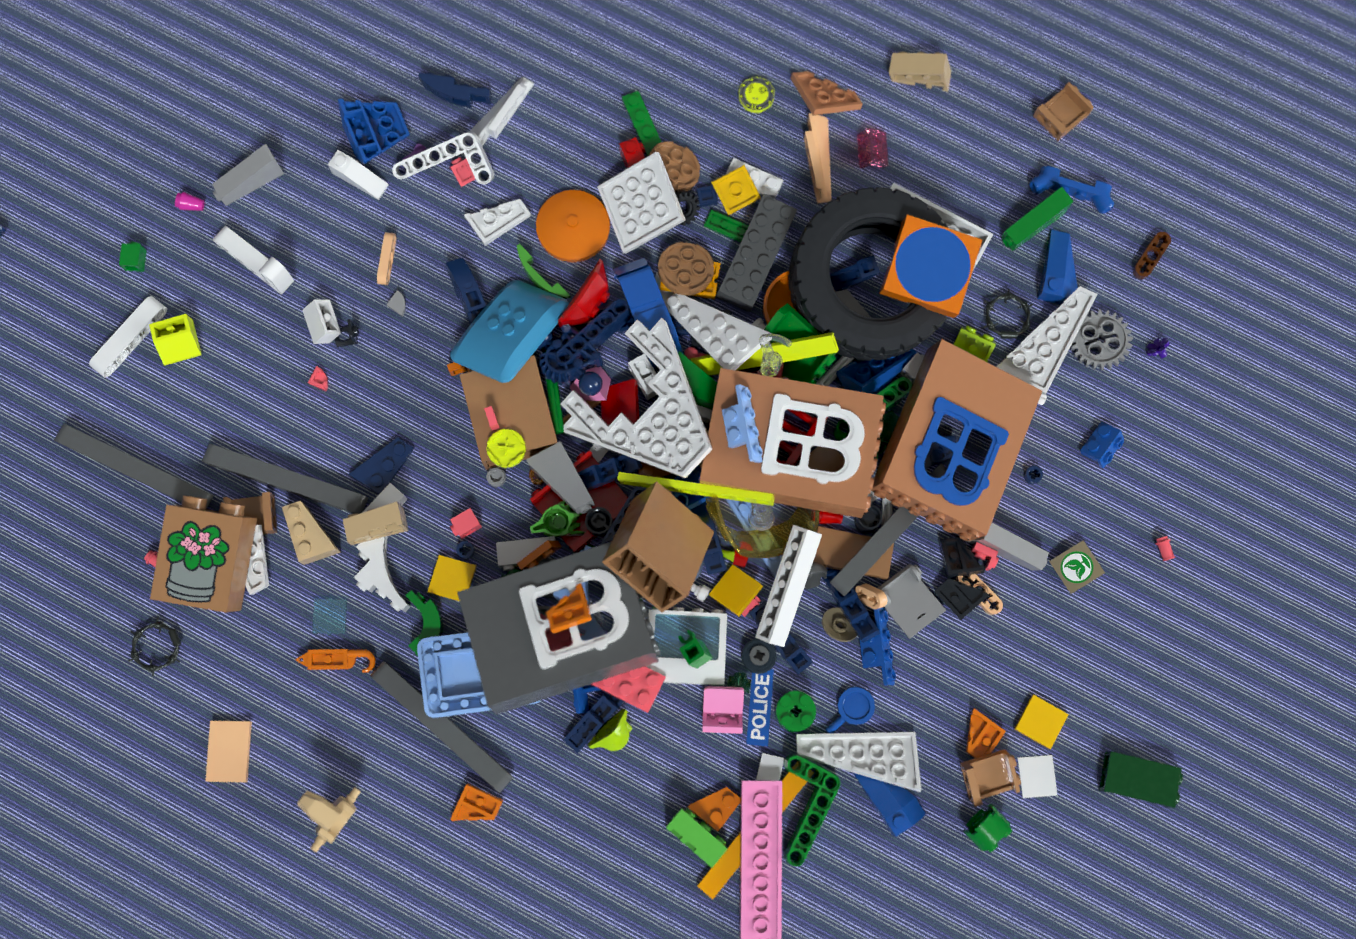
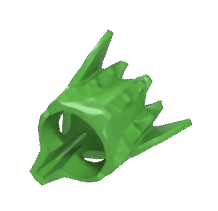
[530,501,586,537]

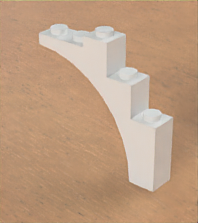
[354,483,410,612]

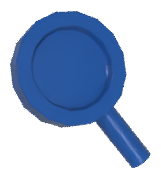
[825,687,875,734]

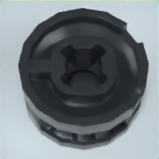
[585,507,613,536]

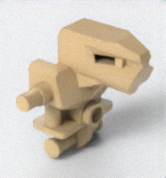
[297,787,361,852]

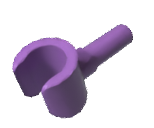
[402,144,426,160]

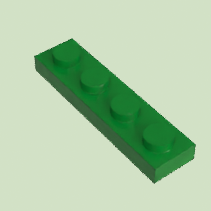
[622,91,661,157]

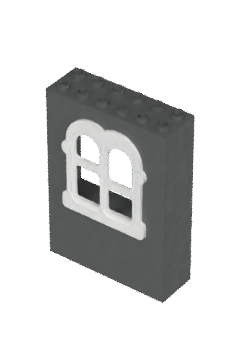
[457,542,661,715]

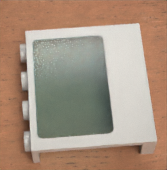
[646,606,727,686]

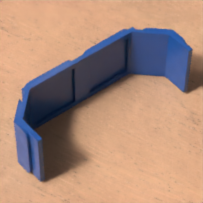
[613,258,683,370]

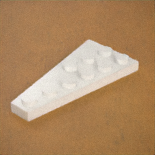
[996,286,1097,395]
[664,293,773,370]
[796,732,921,792]

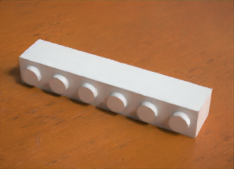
[755,525,822,647]

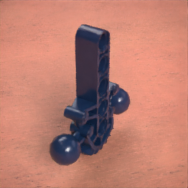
[537,299,631,396]

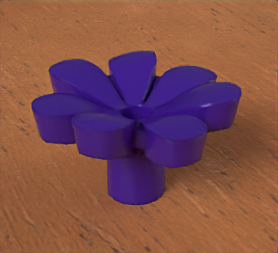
[1146,337,1170,358]

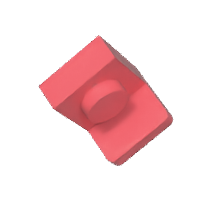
[450,157,475,187]
[971,542,999,571]

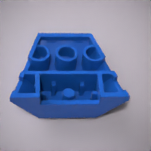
[338,99,410,164]

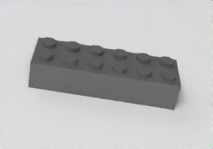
[716,194,798,313]

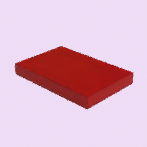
[601,379,639,426]

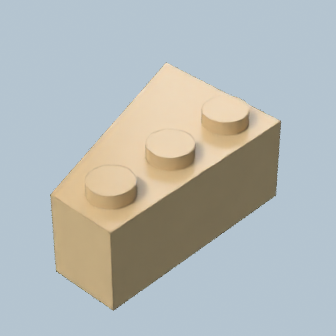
[889,52,951,92]
[282,501,341,565]

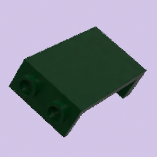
[1099,751,1183,808]

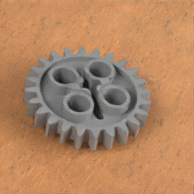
[1070,310,1133,371]

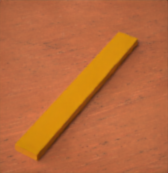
[697,761,814,899]

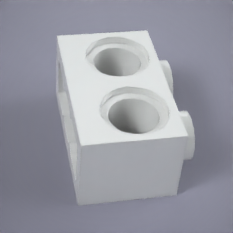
[628,354,658,400]

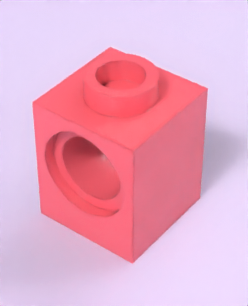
[450,508,482,539]

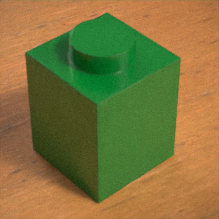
[119,242,147,272]

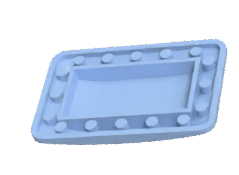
[417,633,541,718]

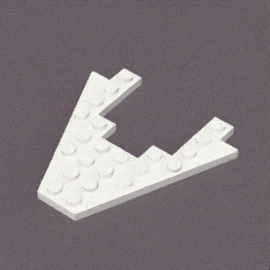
[561,318,712,478]

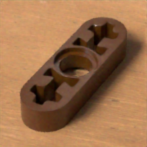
[1133,232,1171,280]

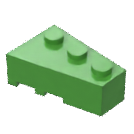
[666,808,727,868]

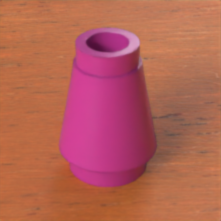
[175,192,205,211]

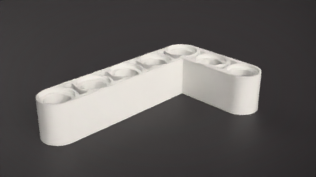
[392,132,494,185]
[212,226,294,295]

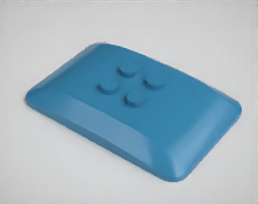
[450,280,569,383]

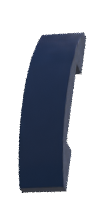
[830,255,880,292]
[749,601,814,675]

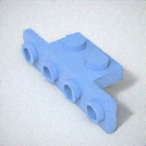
[722,384,763,463]

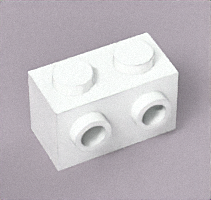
[303,300,341,344]

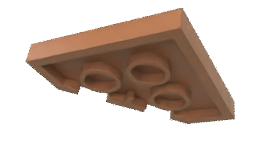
[791,71,863,115]

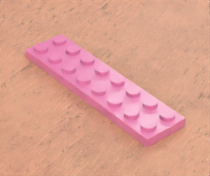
[740,780,782,939]

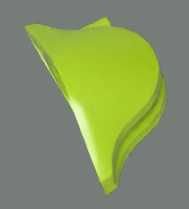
[587,708,632,751]

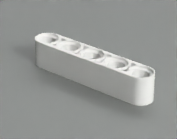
[89,296,167,378]

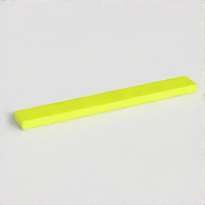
[690,332,839,375]
[617,472,775,506]

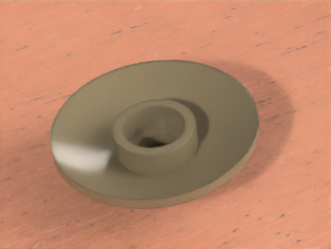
[822,608,857,642]

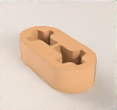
[855,583,887,609]

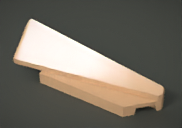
[804,113,832,204]

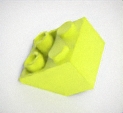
[149,314,202,365]

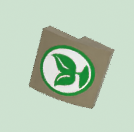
[1049,540,1105,594]

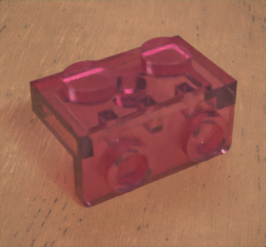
[857,128,888,169]

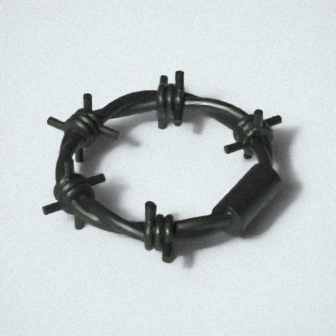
[983,289,1033,339]
[128,617,181,677]

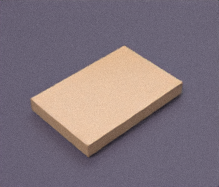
[205,721,252,782]

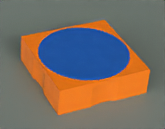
[879,215,982,318]

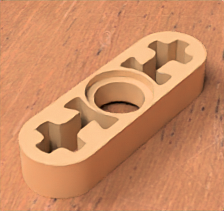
[377,232,396,285]
[956,574,1003,615]

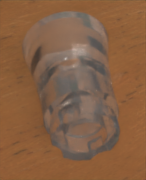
[748,503,775,531]

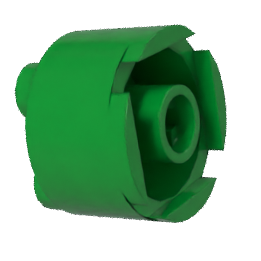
[774,691,816,732]
[963,804,1012,853]

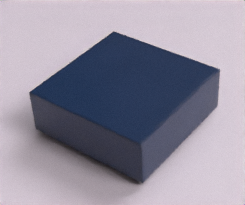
[696,185,718,207]

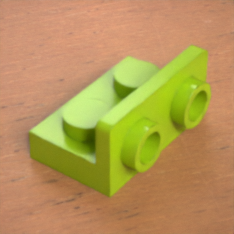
[953,326,996,362]

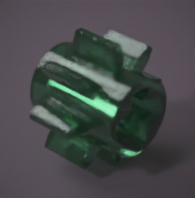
[727,672,752,694]

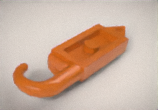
[296,649,376,673]

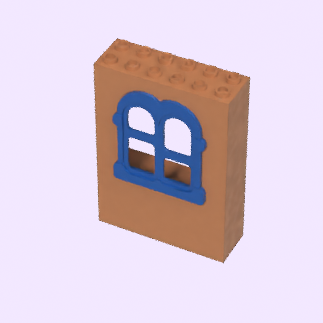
[871,339,1042,541]

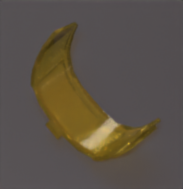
[706,497,819,558]

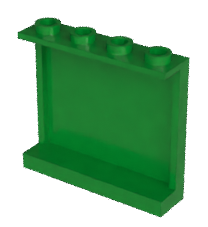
[760,303,836,384]

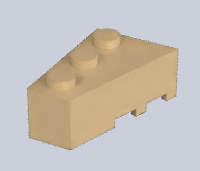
[343,502,409,545]

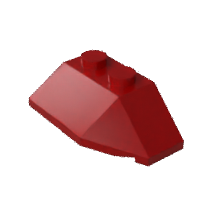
[558,259,610,327]

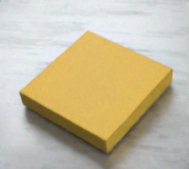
[711,165,761,216]
[427,555,477,602]
[709,564,763,617]
[1014,695,1069,749]

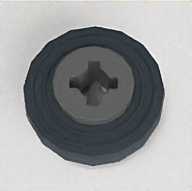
[741,639,777,674]

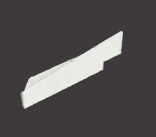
[465,77,534,146]

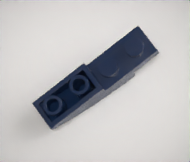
[418,72,492,108]
[445,257,486,325]
[690,501,727,576]

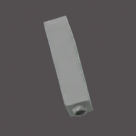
[212,144,284,206]
[526,441,595,514]
[967,523,1049,571]

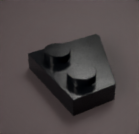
[939,537,985,577]
[934,578,989,620]

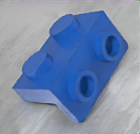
[1080,421,1124,468]

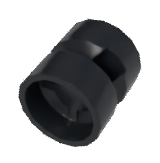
[854,505,882,534]

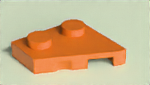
[517,540,562,570]
[546,583,592,633]
[966,708,1006,758]
[450,783,504,821]
[688,787,741,832]

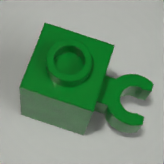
[678,629,713,669]

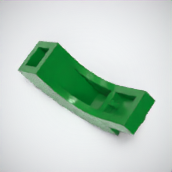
[405,590,443,656]

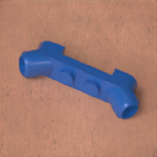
[1030,166,1115,214]

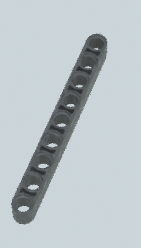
[54,423,214,509]
[201,444,368,514]
[830,463,955,596]
[370,661,514,793]

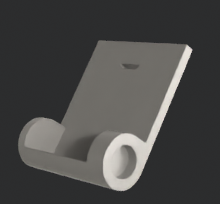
[878,564,946,639]

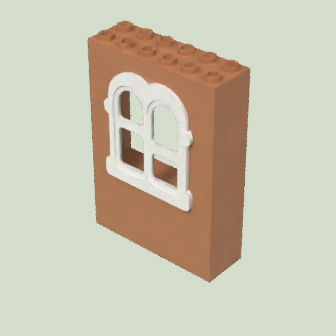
[700,368,886,518]

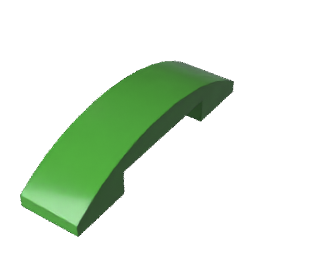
[517,244,571,299]

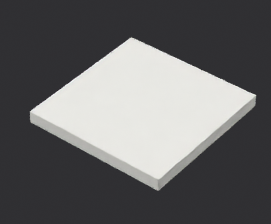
[597,152,686,254]

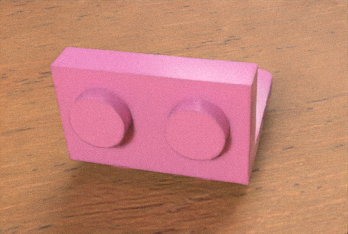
[702,686,744,734]

